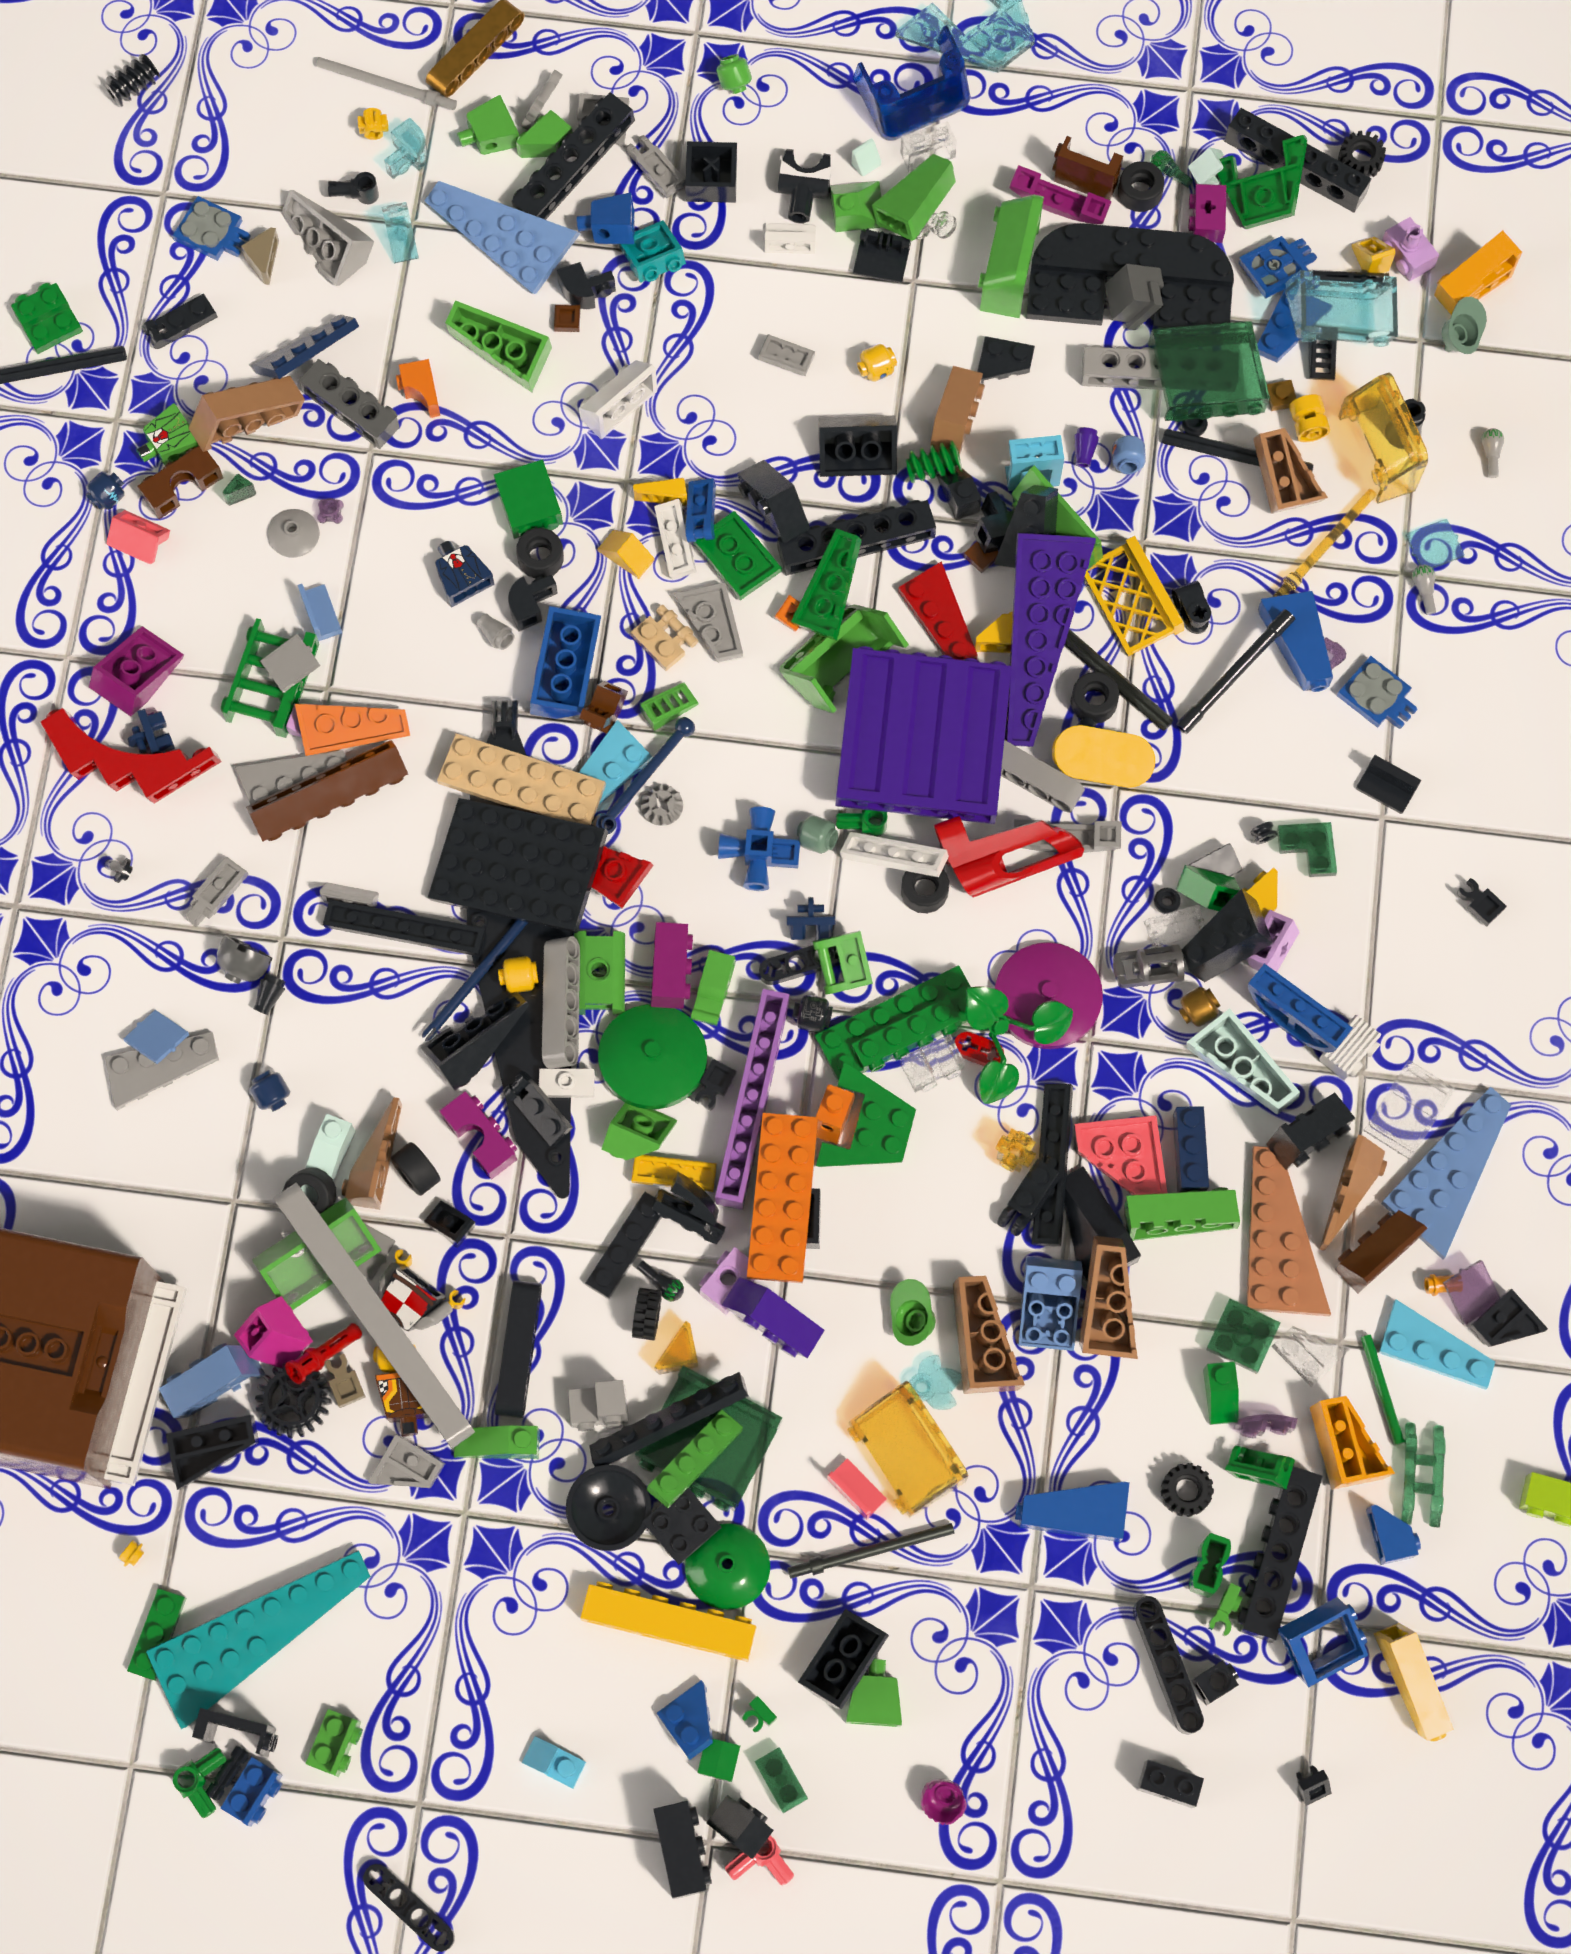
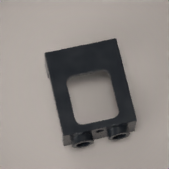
[192,1708,278,1758]

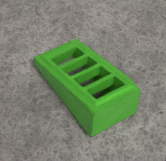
[639,682,699,731]

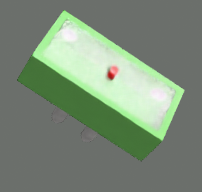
[252,1197,382,1310]

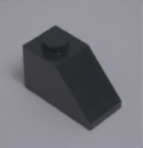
[936,467,982,520]

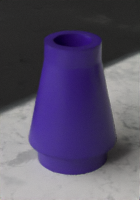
[1074,427,1099,468]

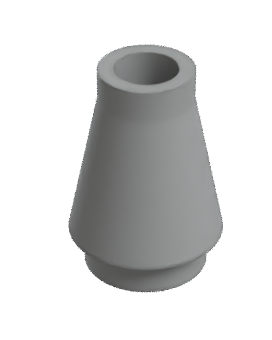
[477,613,515,650]

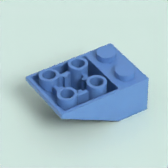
[1018,1256,1083,1351]

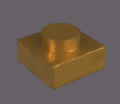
[1265,379,1297,411]

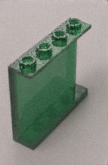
[1148,321,1270,422]
[635,1366,783,1512]

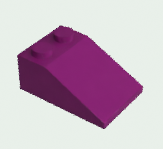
[89,626,184,716]

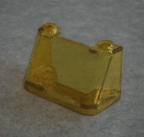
[847,1380,969,1518]

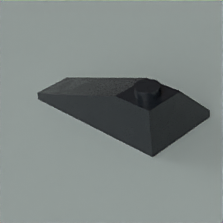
[421,992,529,1090]

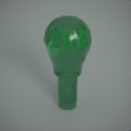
[1150,150,1194,188]

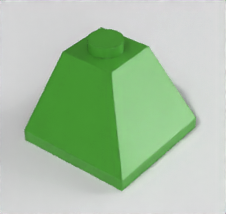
[830,181,883,232]
[601,1103,678,1160]

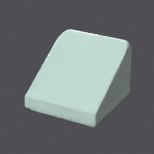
[851,138,881,177]

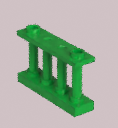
[221,618,320,738]

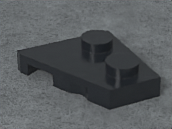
[977,336,1035,384]
[1470,1289,1548,1347]

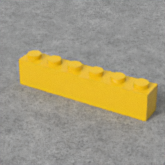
[580,1581,757,1662]

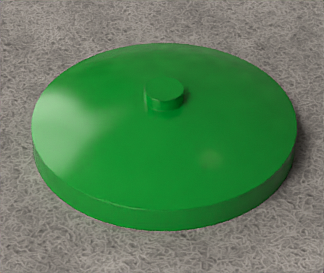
[598,1004,707,1110]

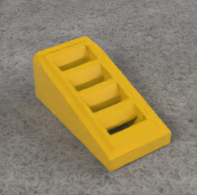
[633,478,687,506]

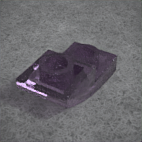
[1234,1414,1298,1439]

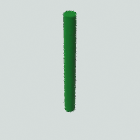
[1360,1334,1405,1446]

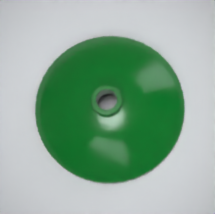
[685,1523,770,1610]

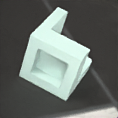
[1188,147,1224,185]

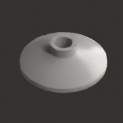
[268,509,320,558]

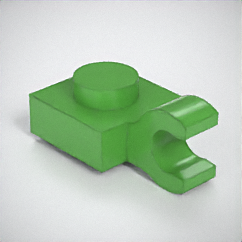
[1208,1583,1243,1637]

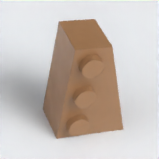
[930,366,985,455]

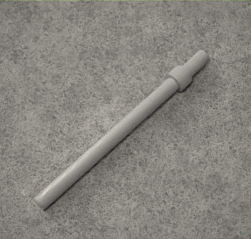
[316,57,457,110]

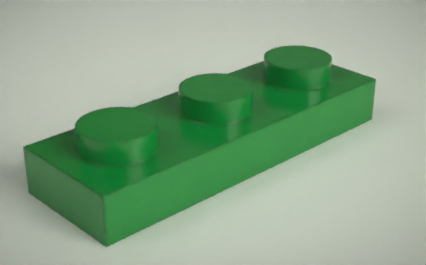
[127,1588,187,1681]

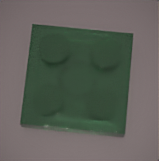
[1206,1299,1281,1374]

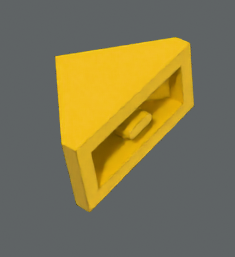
[1351,236,1396,273]
[597,530,654,579]

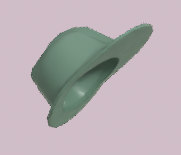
[1441,297,1487,354]

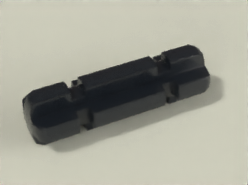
[206,1745,249,1801]

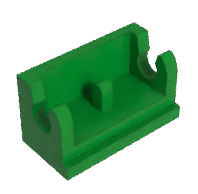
[1225,1445,1295,1489]

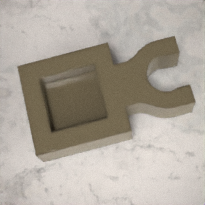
[325,1354,366,1408]

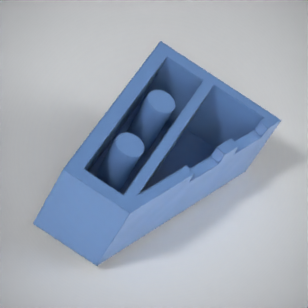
[159,1343,266,1418]

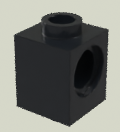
[1191,1660,1239,1706]

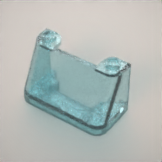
[1285,270,1398,347]

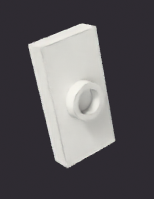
[539,1069,595,1098]

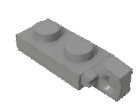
[185,857,249,927]

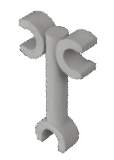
[520,69,563,131]

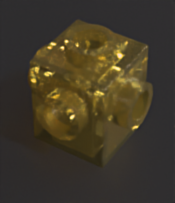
[995,1129,1036,1173]

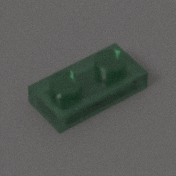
[754,1747,808,1814]

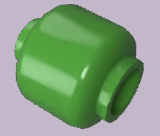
[716,54,752,94]

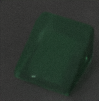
[222,474,257,506]

